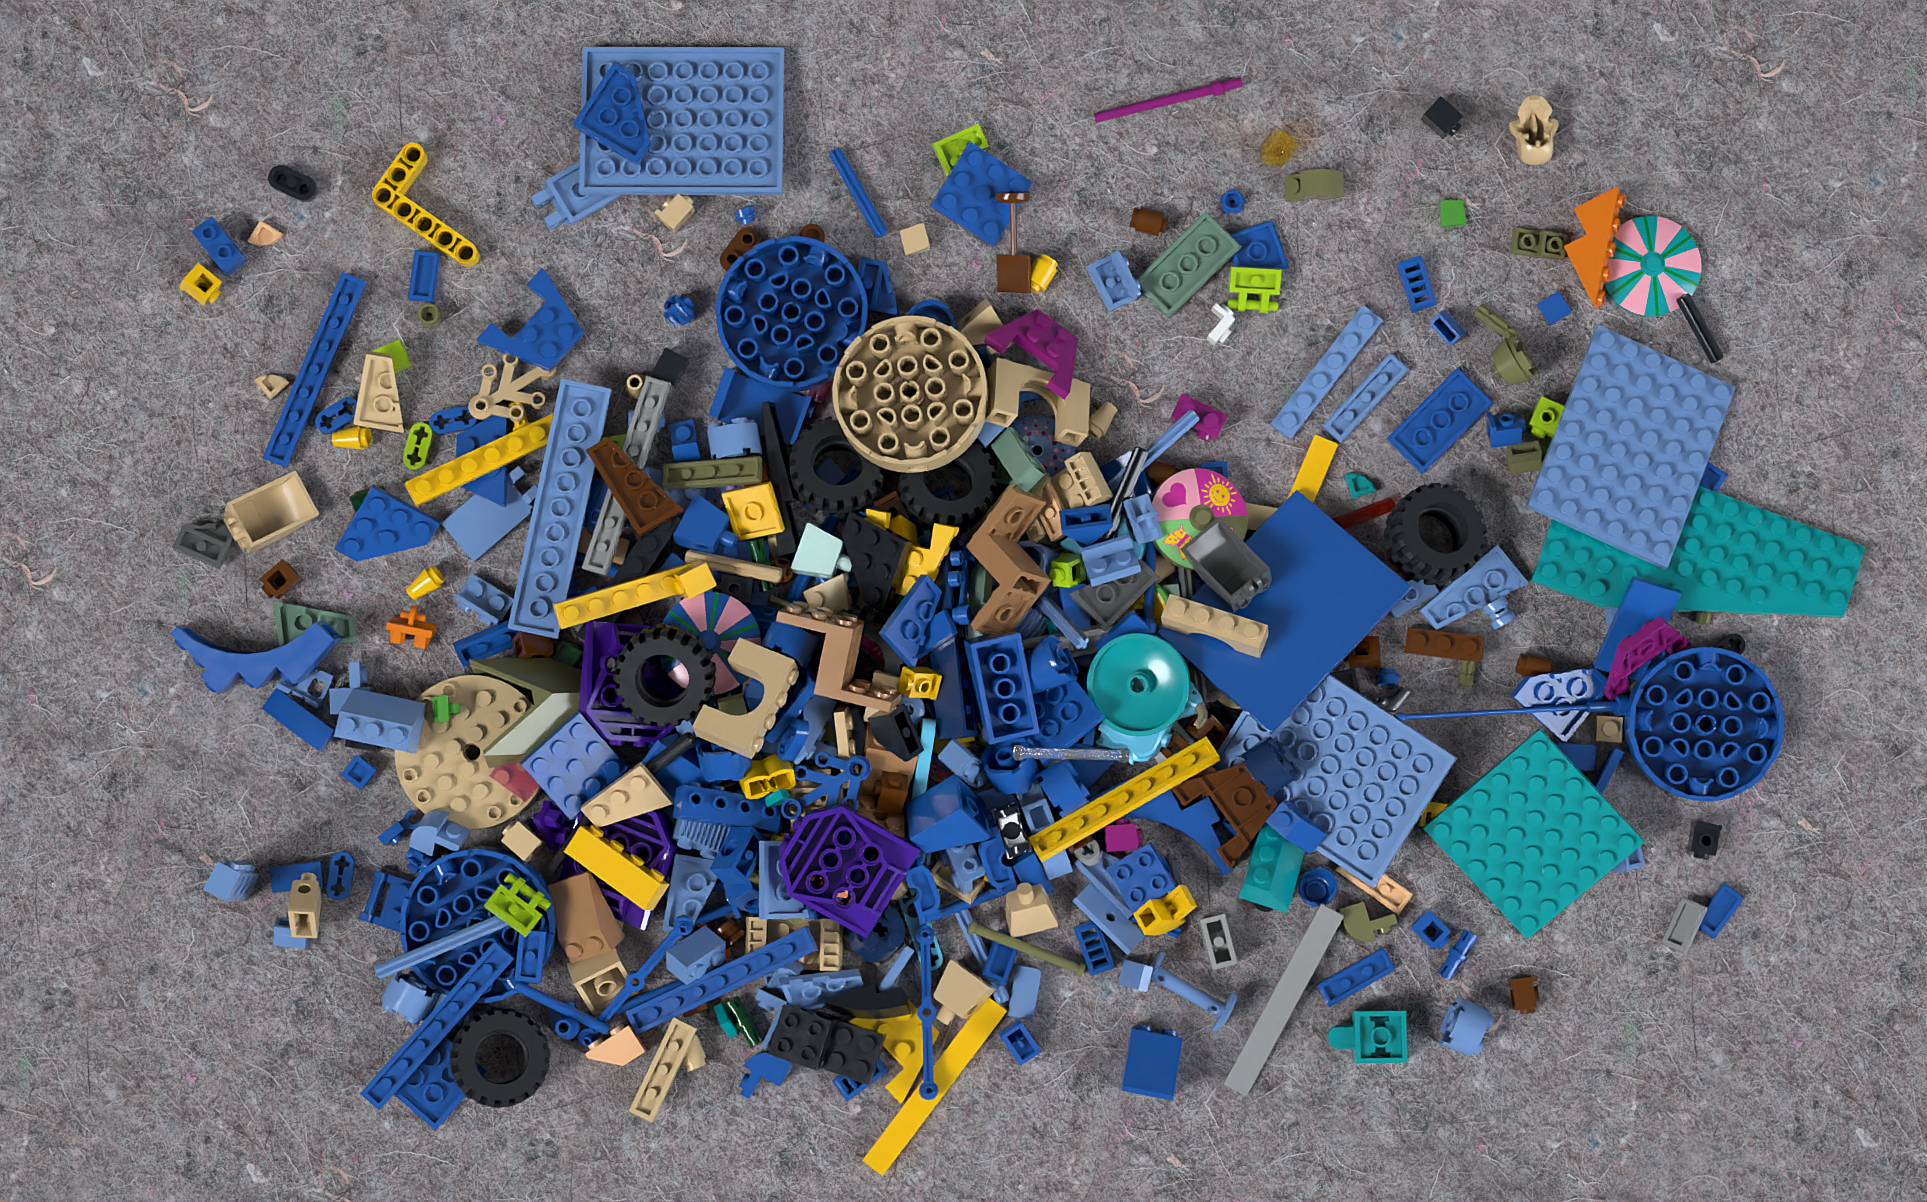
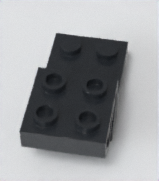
[768,1004,886,1085]

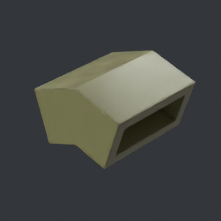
[1506,441,1542,475]

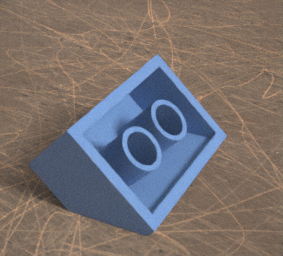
[334,688,427,754]

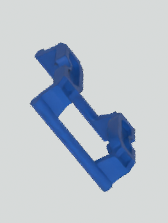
[905,812,1017,926]

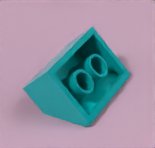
[1238,821,1305,913]

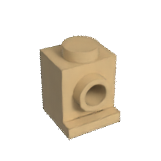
[654,194,695,233]

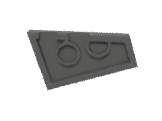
[1069,559,1159,632]

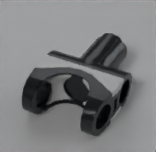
[990,803,1033,859]

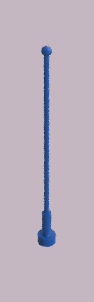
[1396,695,1629,722]

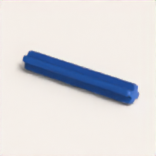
[829,147,888,238]

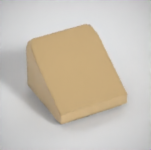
[900,223,930,256]

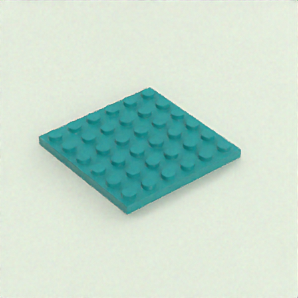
[1423,727,1645,940]

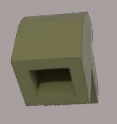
[1284,169,1345,203]
[1337,902,1397,942]

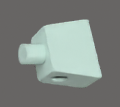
[791,523,853,579]

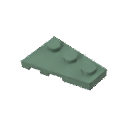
[274,601,357,647]

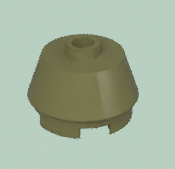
[1491,334,1539,385]

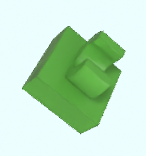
[432,695,460,723]

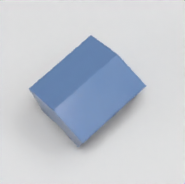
[273,917,309,949]
[764,961,805,995]

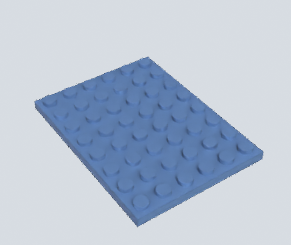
[579,47,785,195]
[1526,325,1736,570]
[1212,674,1458,888]

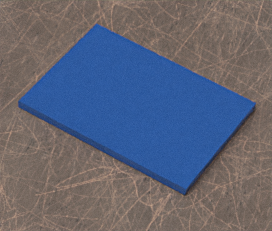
[1157,490,1411,734]

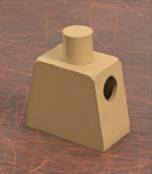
[956,298,1014,355]
[288,872,321,938]
[1005,883,1058,938]
[933,959,996,1025]

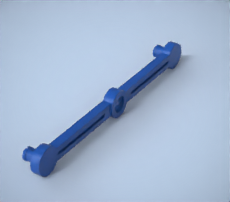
[578,915,693,1046]
[915,925,938,1100]

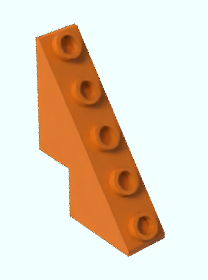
[1564,186,1626,310]

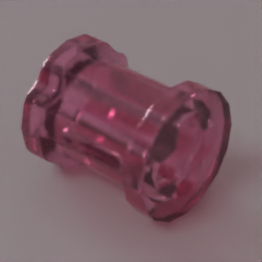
[804,381,833,406]

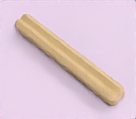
[685,550,783,583]

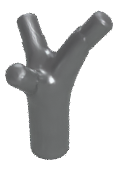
[1165,860,1183,895]

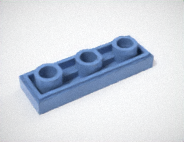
[1073,882,1145,955]

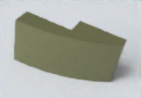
[1509,227,1567,260]

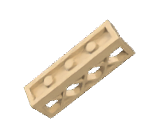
[629,1017,698,1123]

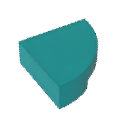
[1344,473,1377,499]
[765,789,792,807]
[714,1003,739,1039]

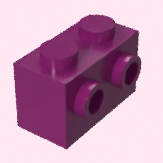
[1170,394,1228,442]
[1103,819,1142,852]

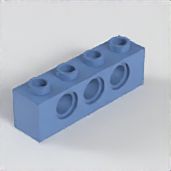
[203,859,260,901]

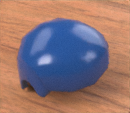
[1298,867,1337,907]

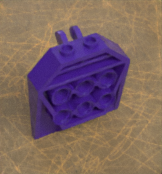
[578,621,685,747]
[778,803,921,938]
[559,809,678,931]

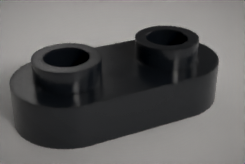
[268,165,318,202]

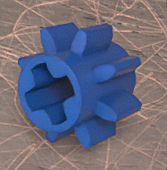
[663,294,695,326]
[405,847,437,875]

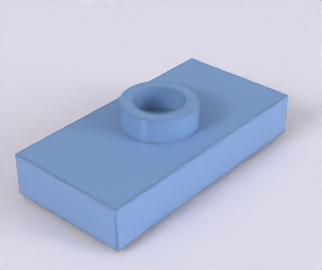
[1390,579,1439,619]

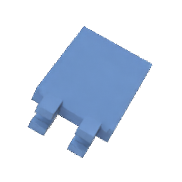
[531,161,625,230]
[441,466,538,562]

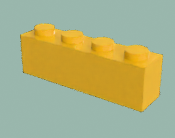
[564,825,670,910]

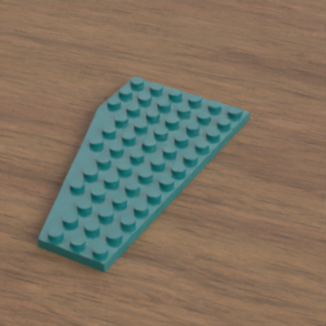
[1530,486,1865,618]

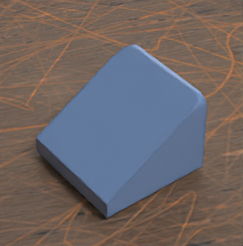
[1613,847,1645,873]

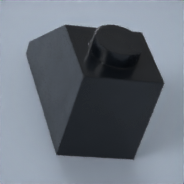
[867,704,924,762]

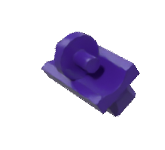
[529,800,572,850]

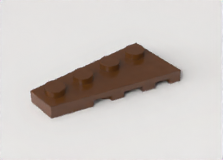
[586,437,683,537]

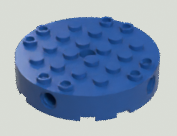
[715,236,870,392]
[1624,647,1784,801]
[400,846,557,1003]

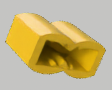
[738,754,796,799]

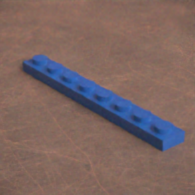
[262,272,367,468]
[626,926,818,1035]
[360,940,515,1110]

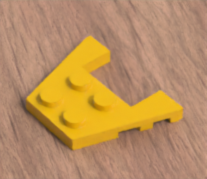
[866,508,959,595]
[848,999,940,1104]

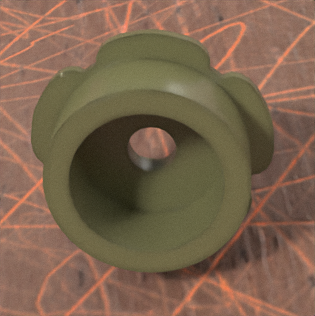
[417,302,442,327]

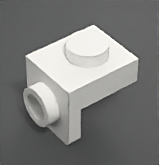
[1207,303,1235,346]

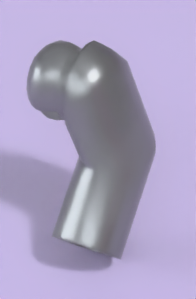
[1373,686,1411,712]

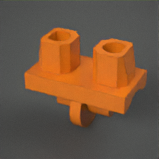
[386,605,437,649]

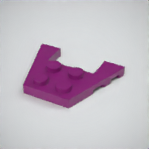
[983,309,1078,400]
[1604,616,1691,701]

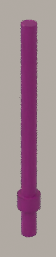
[1094,77,1243,123]

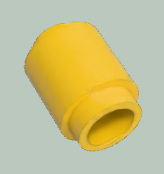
[1031,254,1058,293]

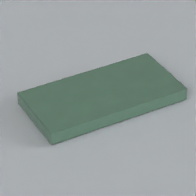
[1137,211,1242,318]

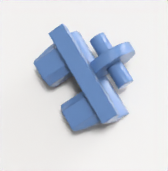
[1123,493,1163,545]

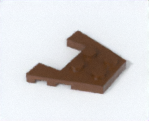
[1171,763,1278,869]

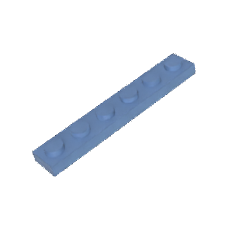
[1270,305,1383,440]

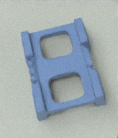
[276,669,335,708]

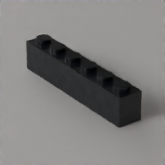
[576,516,682,640]

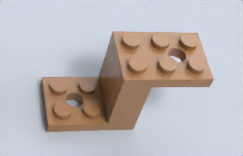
[966,487,1051,634]
[776,601,902,712]
[852,705,918,839]

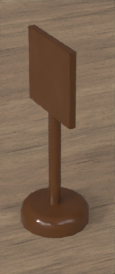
[995,191,1031,293]

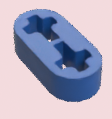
[315,397,357,434]
[429,406,478,435]
[777,718,810,762]
[326,852,355,900]

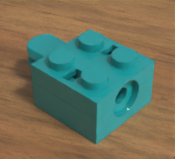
[1327,1010,1407,1064]

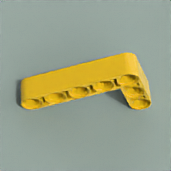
[372,143,480,268]

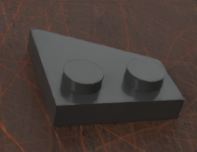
[172,523,234,569]

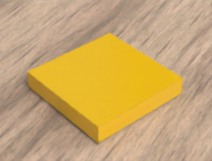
[722,481,785,541]

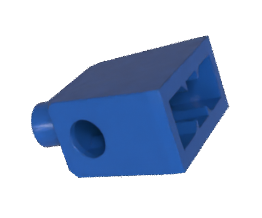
[673,494,739,554]

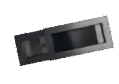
[826,984,911,1019]

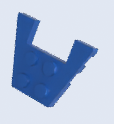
[477,268,584,372]

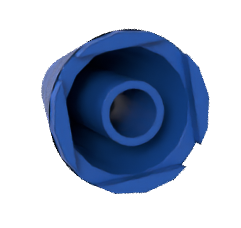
[1025,635,1078,695]

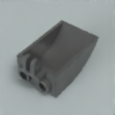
[1181,517,1272,613]

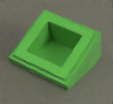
[1438,200,1467,228]

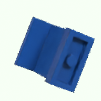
[708,367,815,447]

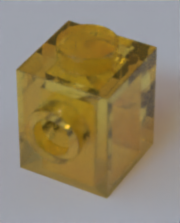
[1258,125,1299,168]

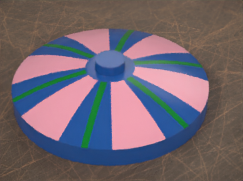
[659,592,762,695]

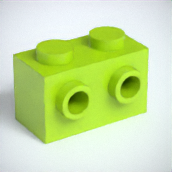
[1526,396,1565,438]

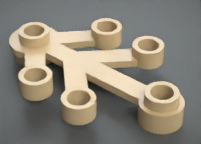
[468,354,557,422]

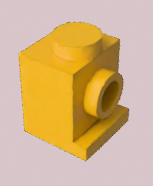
[179,263,222,306]
[897,666,942,700]

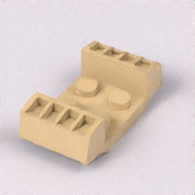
[1025,452,1113,544]
[745,917,843,971]

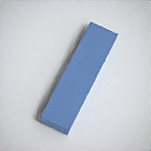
[1322,352,1409,443]

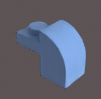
[329,662,374,716]
[409,810,471,856]

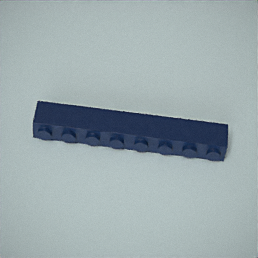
[919,533,978,740]

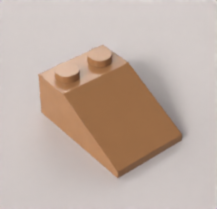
[548,870,625,964]

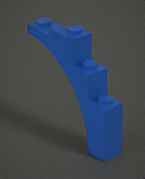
[170,620,342,694]
[1077,778,1233,876]

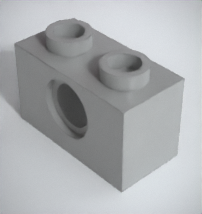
[1198,913,1238,970]

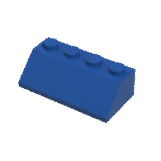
[964,632,1040,744]

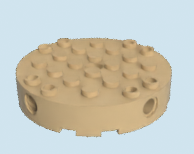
[833,316,989,473]
[394,675,542,830]

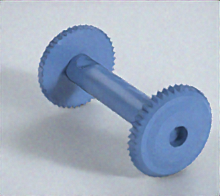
[1142,951,1237,1032]

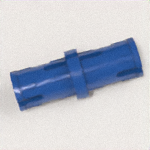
[1437,929,1478,981]

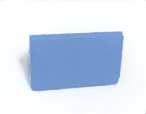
[1007,965,1042,1021]

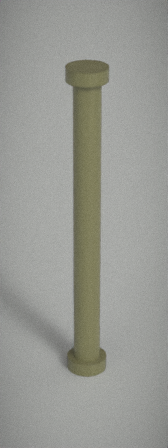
[967,919,1086,977]

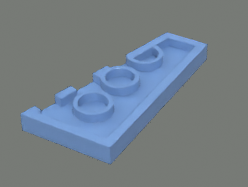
[1418,544,1529,630]

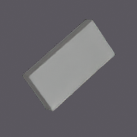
[1661,897,1708,954]

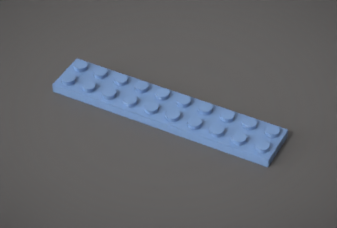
[508,379,612,639]

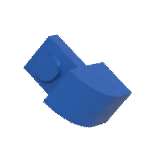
[739,1052,793,1099]

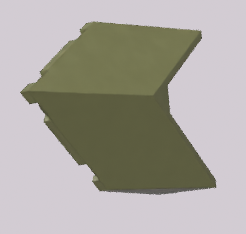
[469,658,613,768]

